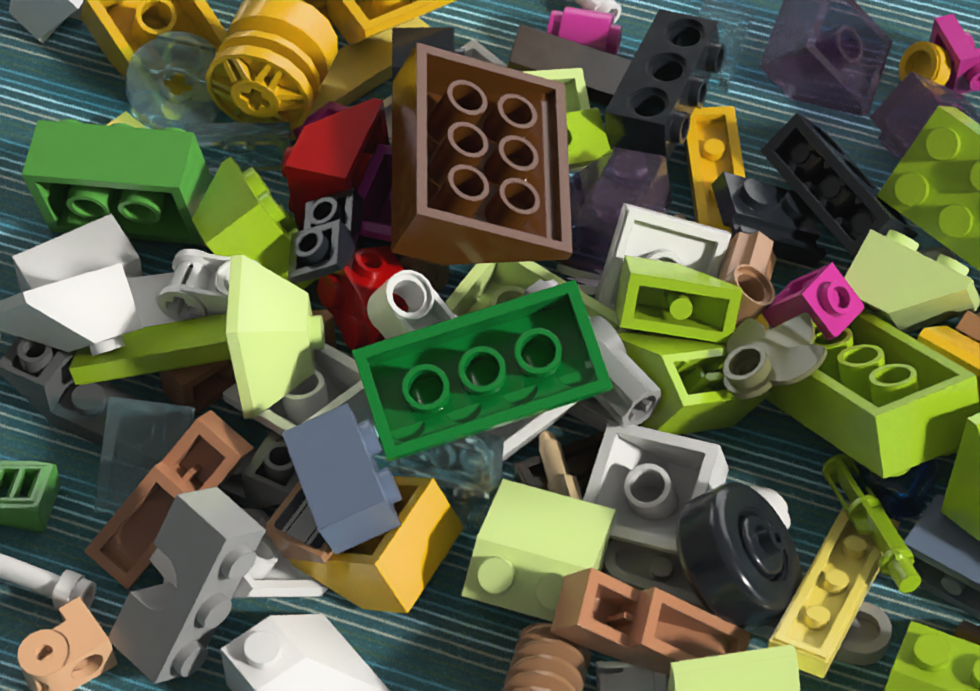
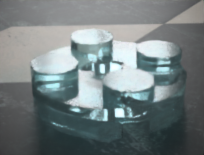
[125,31,223,134]

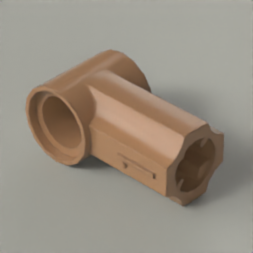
[718,231,777,331]

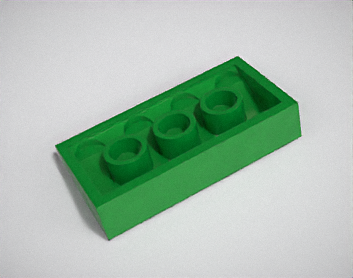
[352,279,613,462]

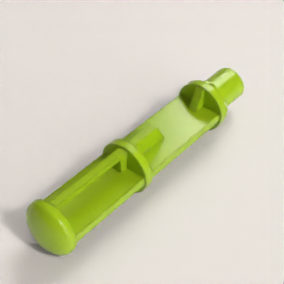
[822,454,921,593]

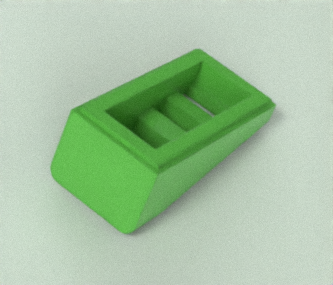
[0,460,61,533]

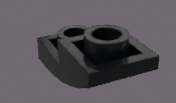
[288,188,364,284]

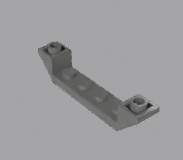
[0,336,299,509]

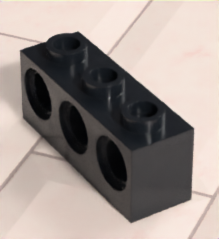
[605,9,725,163]
[760,113,918,258]

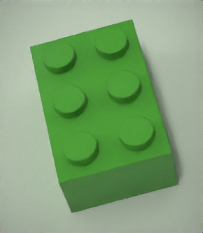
[22,119,212,245]

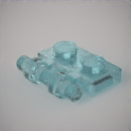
[390,432,504,532]

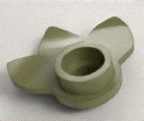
[723,312,827,399]

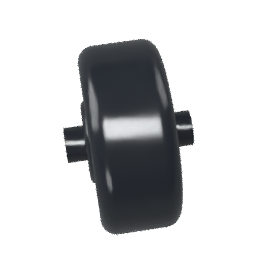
[675,482,802,631]

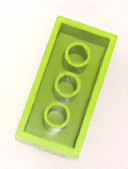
[877,106,980,271]
[765,309,980,479]

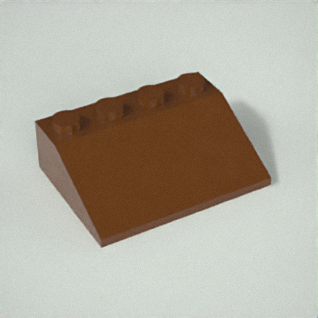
[391,42,572,265]

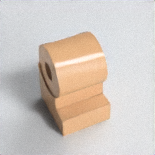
[17,597,118,691]

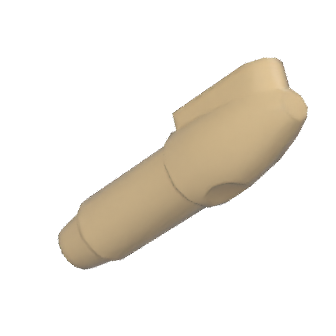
[538,430,583,500]

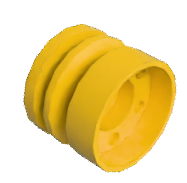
[205,0,338,133]

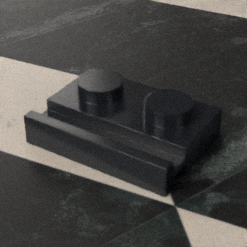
[711,171,827,267]

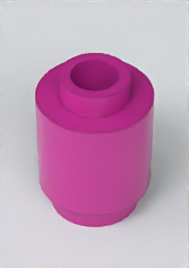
[547,7,622,56]

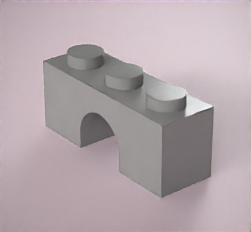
[108,487,266,684]

